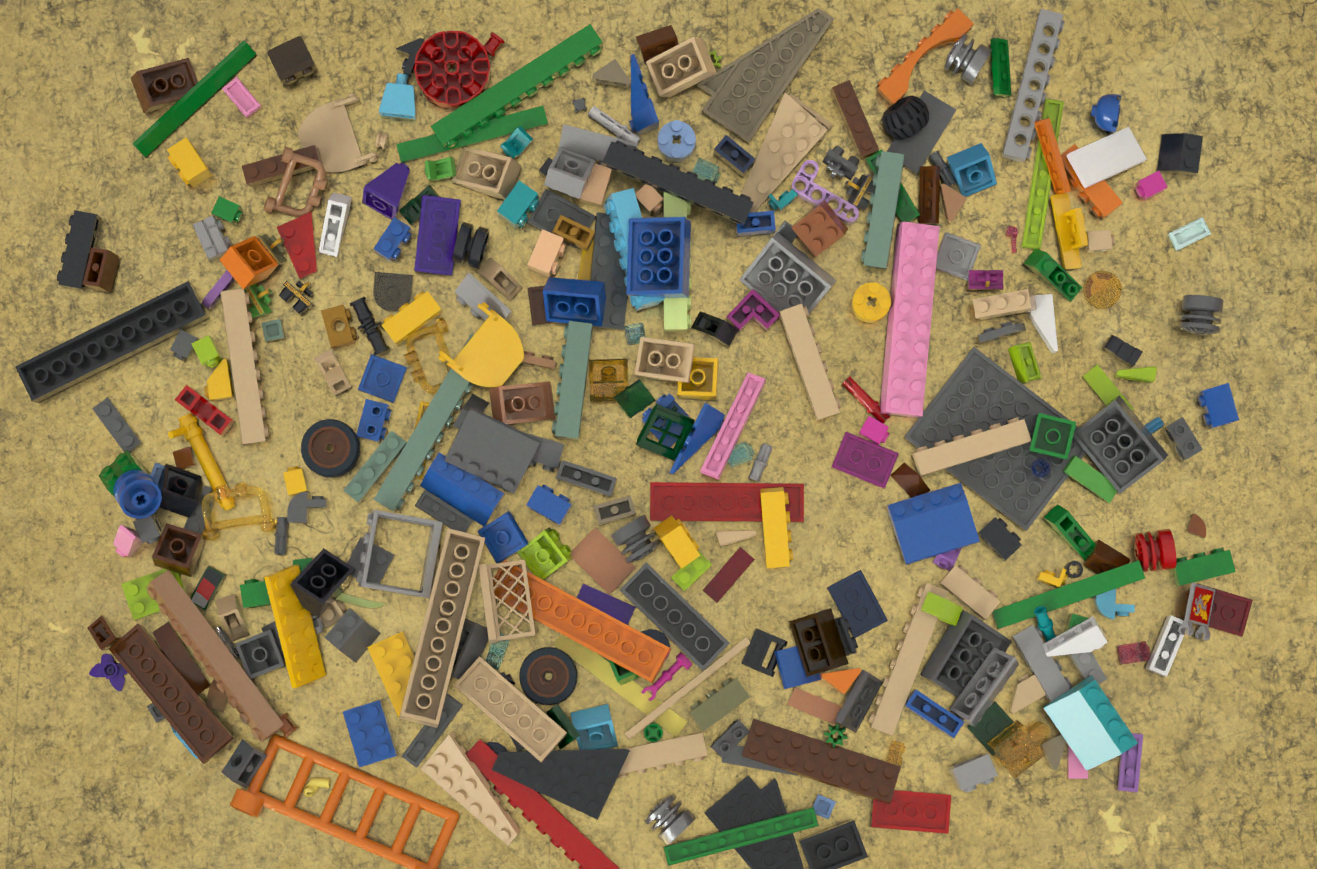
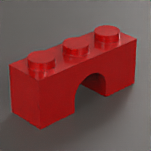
[175,385,235,437]

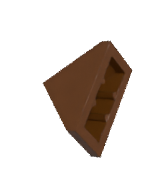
[87,615,121,650]

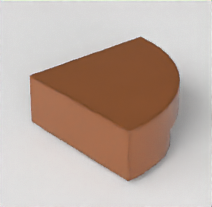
[1186,513,1206,538]

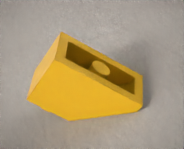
[204,359,235,402]

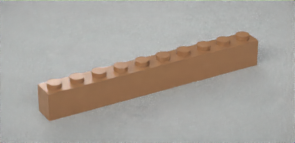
[146,570,284,743]

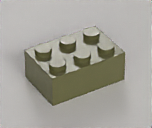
[689,677,750,732]

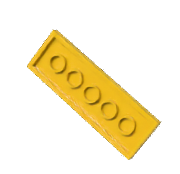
[264,565,326,688]

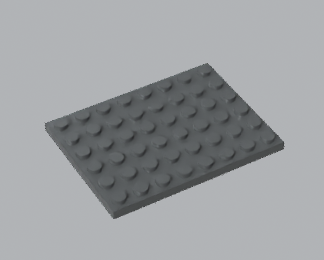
[904,347,1086,531]

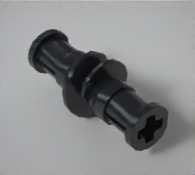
[350,296,390,355]

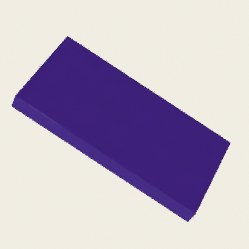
[414,195,461,276]

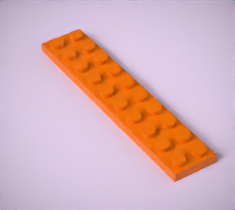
[493,559,671,683]

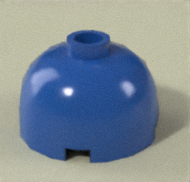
[1091,94,1122,132]

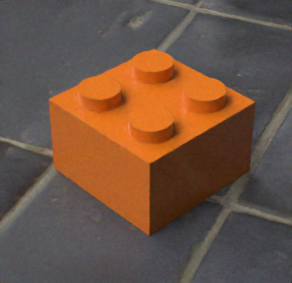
[220,236,278,289]

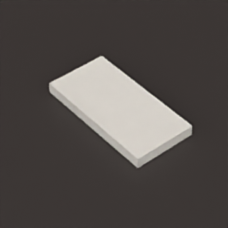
[1066,127,1147,189]

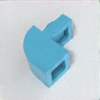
[1093,589,1135,620]

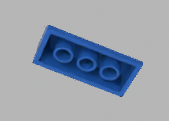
[420,452,505,526]

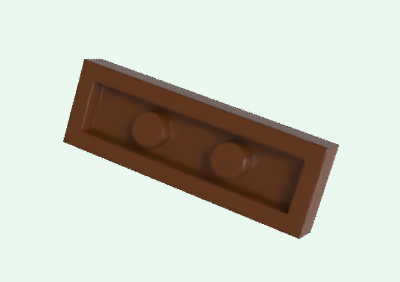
[919,166,940,224]

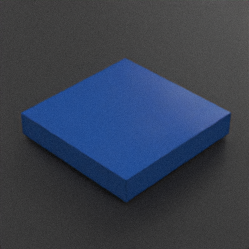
[358,354,407,403]
[478,511,529,564]
[775,646,821,689]

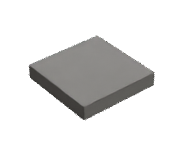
[936,232,981,281]

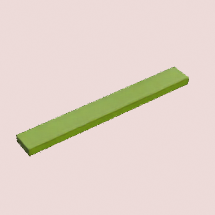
[1021,98,1064,250]

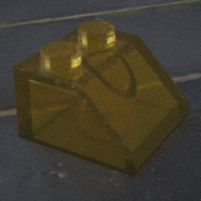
[589,359,629,402]

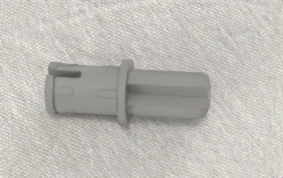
[748,443,772,482]

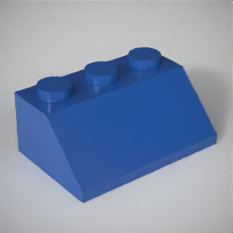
[543,277,606,326]

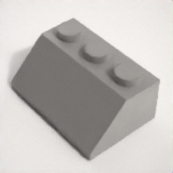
[455,273,513,322]

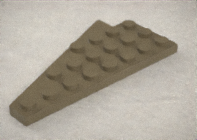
[698,8,834,143]

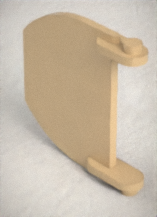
[298,93,378,173]

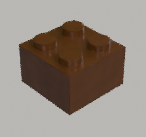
[152,523,205,577]

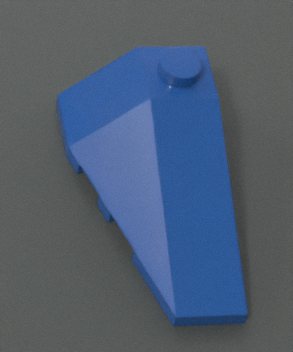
[629,54,659,136]
[669,403,725,476]

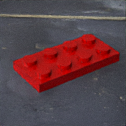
[871,790,951,834]

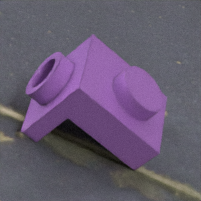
[933,548,962,571]

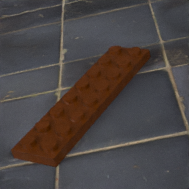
[109,624,234,764]
[742,719,901,804]

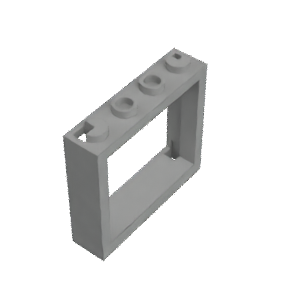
[356,510,443,598]

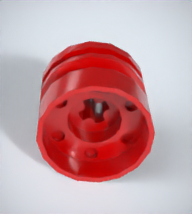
[1134,529,1176,572]

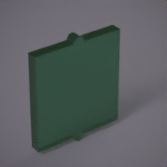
[614,379,656,418]

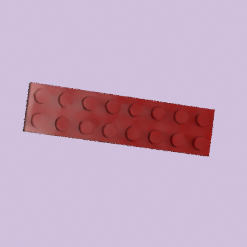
[650,482,804,522]

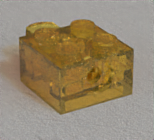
[987,720,1050,778]

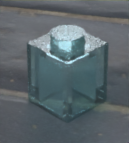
[692,158,721,184]
[728,441,755,468]

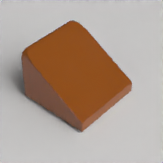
[173,446,196,469]

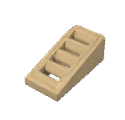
[715,530,757,547]

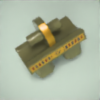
[256,234,287,265]

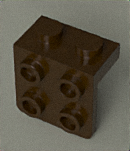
[268,36,317,86]

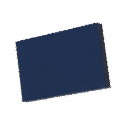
[827,570,888,638]

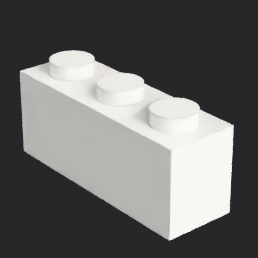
[1145,615,1187,677]

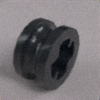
[1065,561,1083,578]

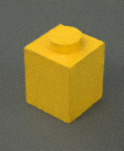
[283,466,309,496]

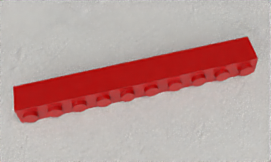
[466,738,620,869]

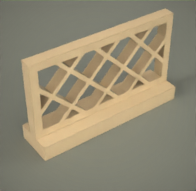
[479,560,536,644]

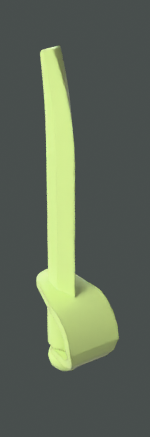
[336,593,385,608]

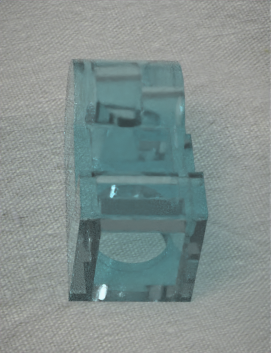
[485,633,511,670]

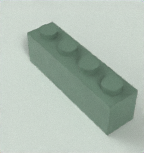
[343,430,407,504]

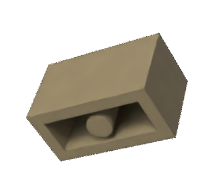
[594,495,636,525]

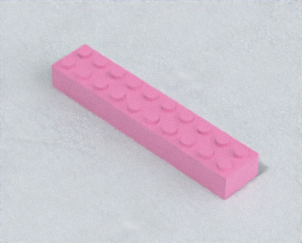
[880,222,940,418]

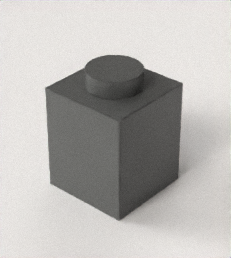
[170,329,200,361]

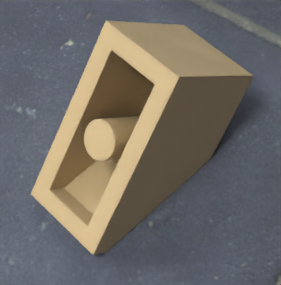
[477,258,522,301]
[216,594,249,641]
[1009,673,1046,714]

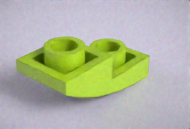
[921,591,963,626]

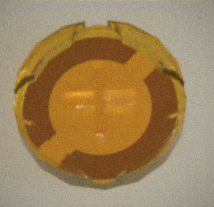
[1083,271,1122,309]

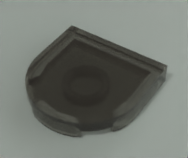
[373,272,414,312]

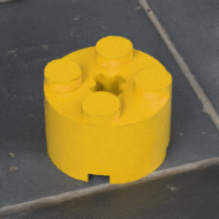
[851,282,891,323]

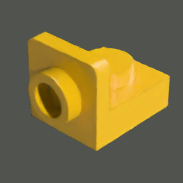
[1036,568,1068,588]

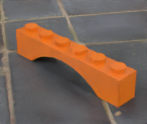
[877,9,974,105]

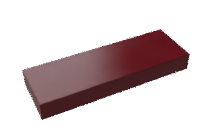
[703,547,755,603]

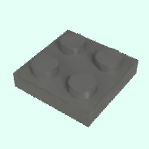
[347,537,395,584]

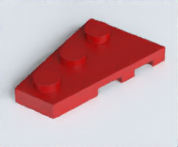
[277,212,318,280]

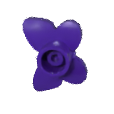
[89,653,128,691]

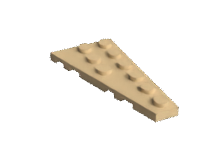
[741,92,828,213]

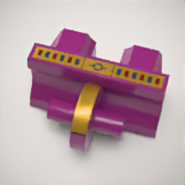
[968,270,1004,290]

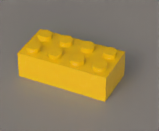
[367,631,415,718]

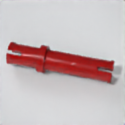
[842,376,891,424]

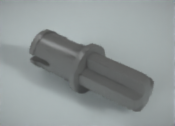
[928,151,956,187]
[274,517,289,556]

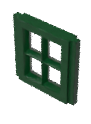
[636,403,695,461]

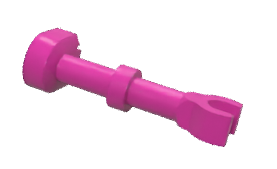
[641,652,693,701]

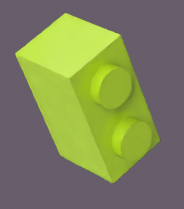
[191,335,224,369]
[671,551,712,592]

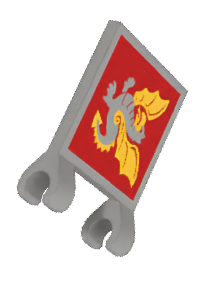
[1179,583,1215,641]

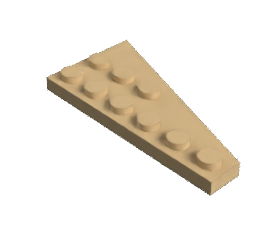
[421,731,521,846]

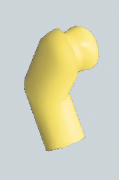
[303,778,331,797]

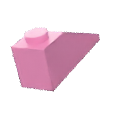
[113,525,143,557]

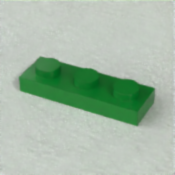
[990,38,1012,97]

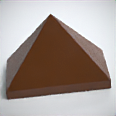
[890,462,930,498]

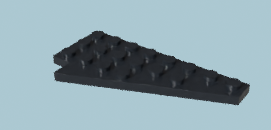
[704,775,804,869]

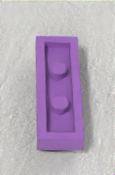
[1117,733,1143,792]

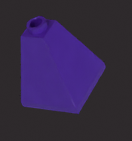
[362,163,410,220]

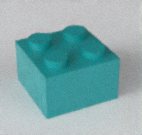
[497,180,539,230]

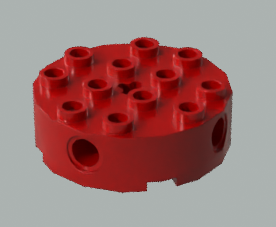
[414,30,491,109]

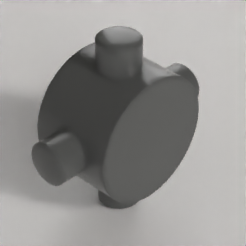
[572,98,587,113]

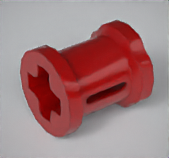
[482,32,505,57]

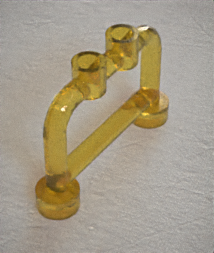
[404,317,451,393]
[202,482,276,540]

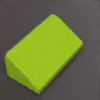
[1008,342,1042,384]

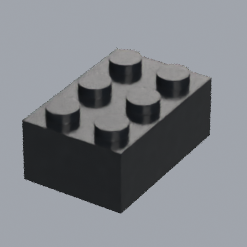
[799,819,868,869]

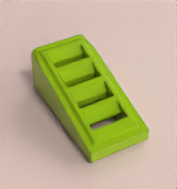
[1114,366,1157,384]

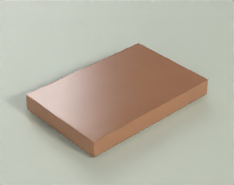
[570,527,636,595]

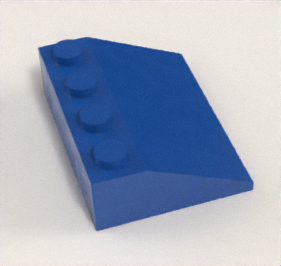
[626,217,691,298]
[887,483,980,565]

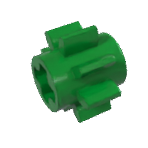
[824,722,848,747]

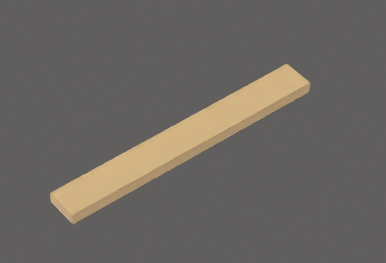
[624,637,750,739]

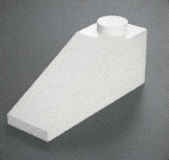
[319,192,352,257]
[1026,294,1058,353]
[1043,616,1108,657]

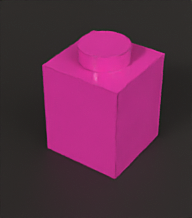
[1135,171,1168,201]
[858,416,890,445]

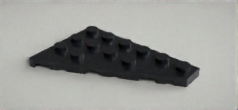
[492,749,630,820]

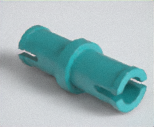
[1034,606,1057,642]

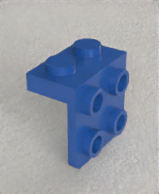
[642,393,691,447]

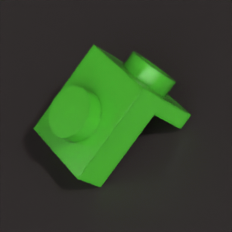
[425,157,456,181]

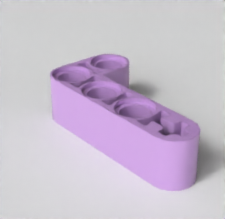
[791,160,859,225]

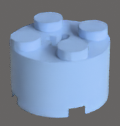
[657,120,696,162]

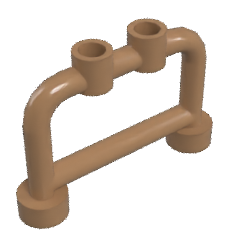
[263,146,327,217]

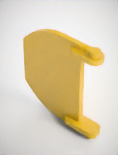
[438,302,524,387]

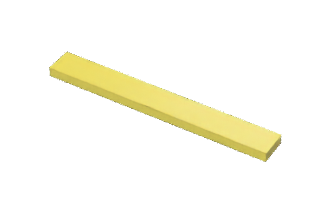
[554,634,688,737]

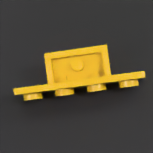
[1050,193,1088,270]

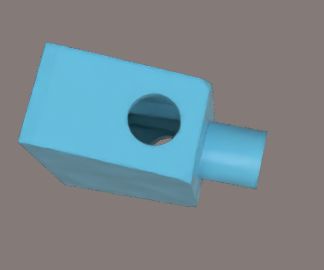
[379,73,417,120]

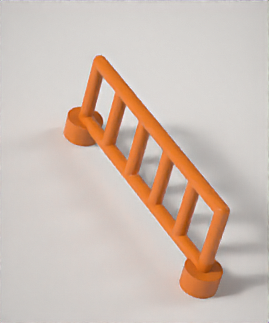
[229,734,459,869]

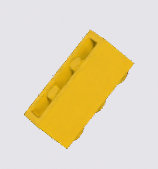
[382,291,443,345]

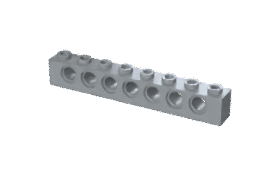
[1001,9,1065,163]

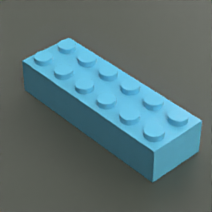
[604,188,665,311]

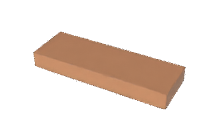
[787,687,842,727]

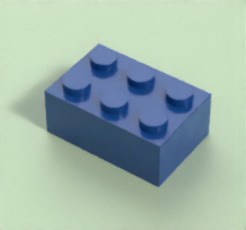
[342,700,398,767]

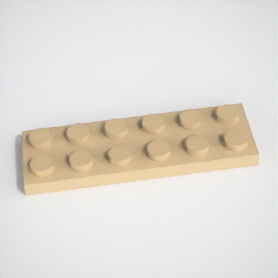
[454,656,567,763]

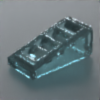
[624,323,645,345]

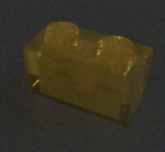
[886,740,906,766]

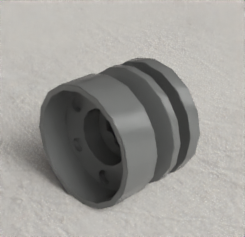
[1179,295,1224,335]
[611,515,661,564]

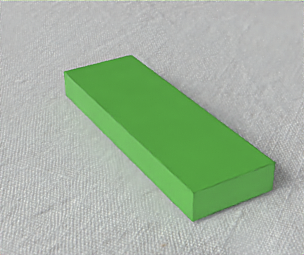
[1063,455,1117,503]

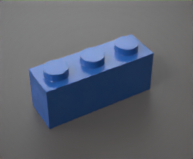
[904,689,964,738]

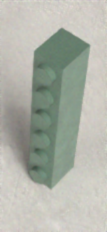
[861,151,905,269]

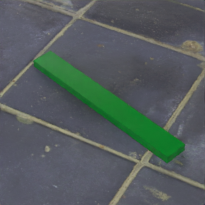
[132,40,256,157]
[396,106,548,163]
[992,560,1146,629]
[663,807,819,866]

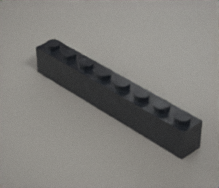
[602,141,754,226]

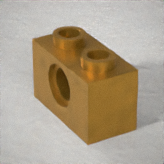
[552,215,596,252]
[321,305,357,349]

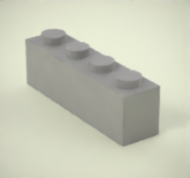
[1011,625,1072,703]

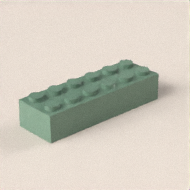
[552,321,593,441]

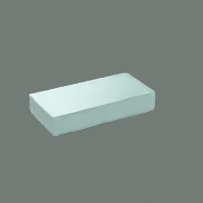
[1168,217,1211,251]

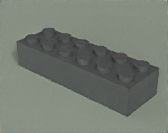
[619,562,730,671]

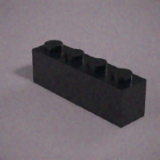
[57,210,101,291]

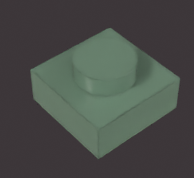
[262,319,285,342]

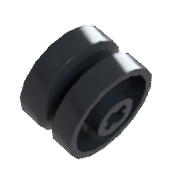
[452,222,490,269]

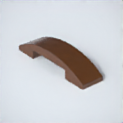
[152,622,211,694]

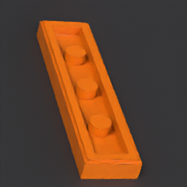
[1034,118,1071,194]

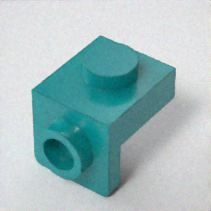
[500,126,534,159]

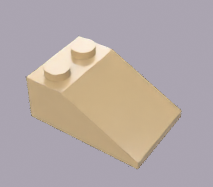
[451,147,521,200]
[634,337,695,383]

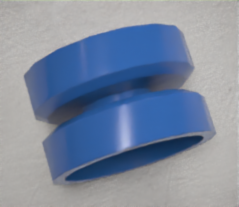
[113,469,162,519]

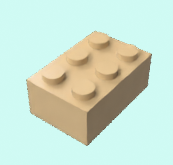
[646,37,717,98]

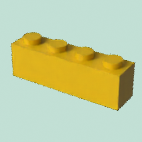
[760,487,793,568]

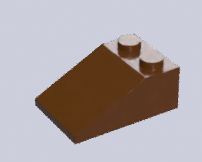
[130,58,198,113]

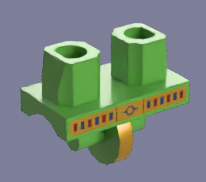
[244,284,273,318]

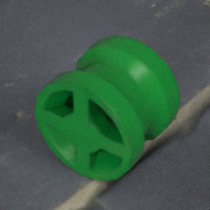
[644,723,663,743]

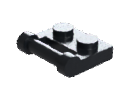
[741,628,788,677]

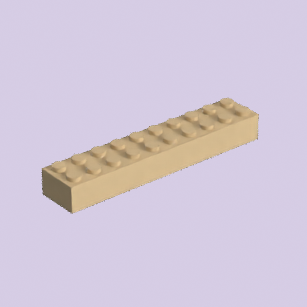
[399,528,485,728]

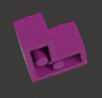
[726,289,780,332]

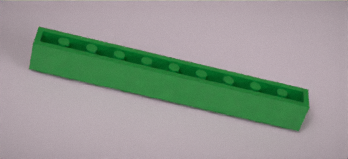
[431,24,603,149]

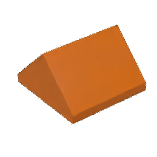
[820,668,861,694]

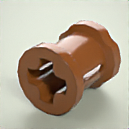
[279,712,299,738]

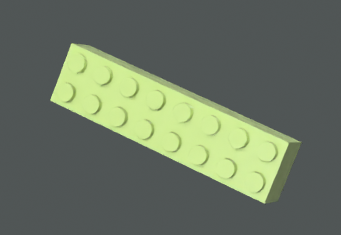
[663,192,691,334]

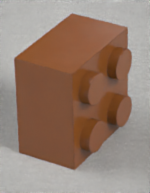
[791,200,848,257]

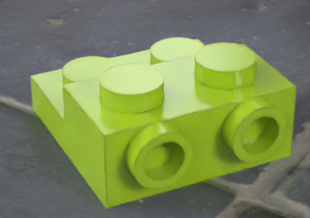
[517,527,573,580]

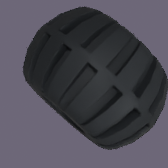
[883,95,929,140]

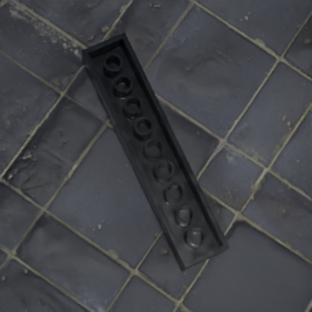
[15,281,209,403]

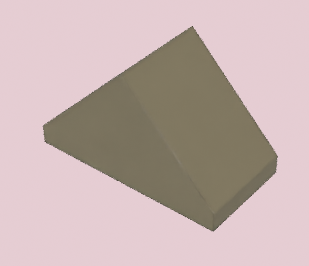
[592,59,630,88]
[1039,733,1067,770]

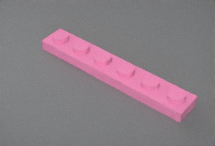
[701,372,766,480]

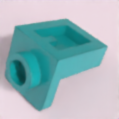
[767,189,798,212]

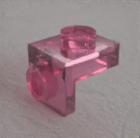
[1118,641,1150,665]

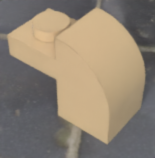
[314,349,351,396]

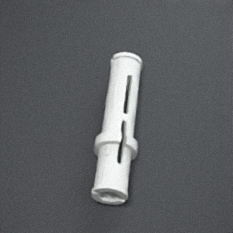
[588,106,641,143]

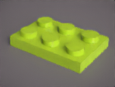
[121,569,187,621]

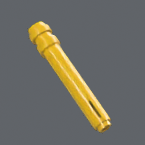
[168,413,236,511]

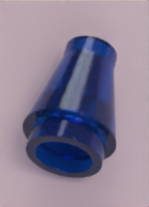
[1031,458,1051,478]

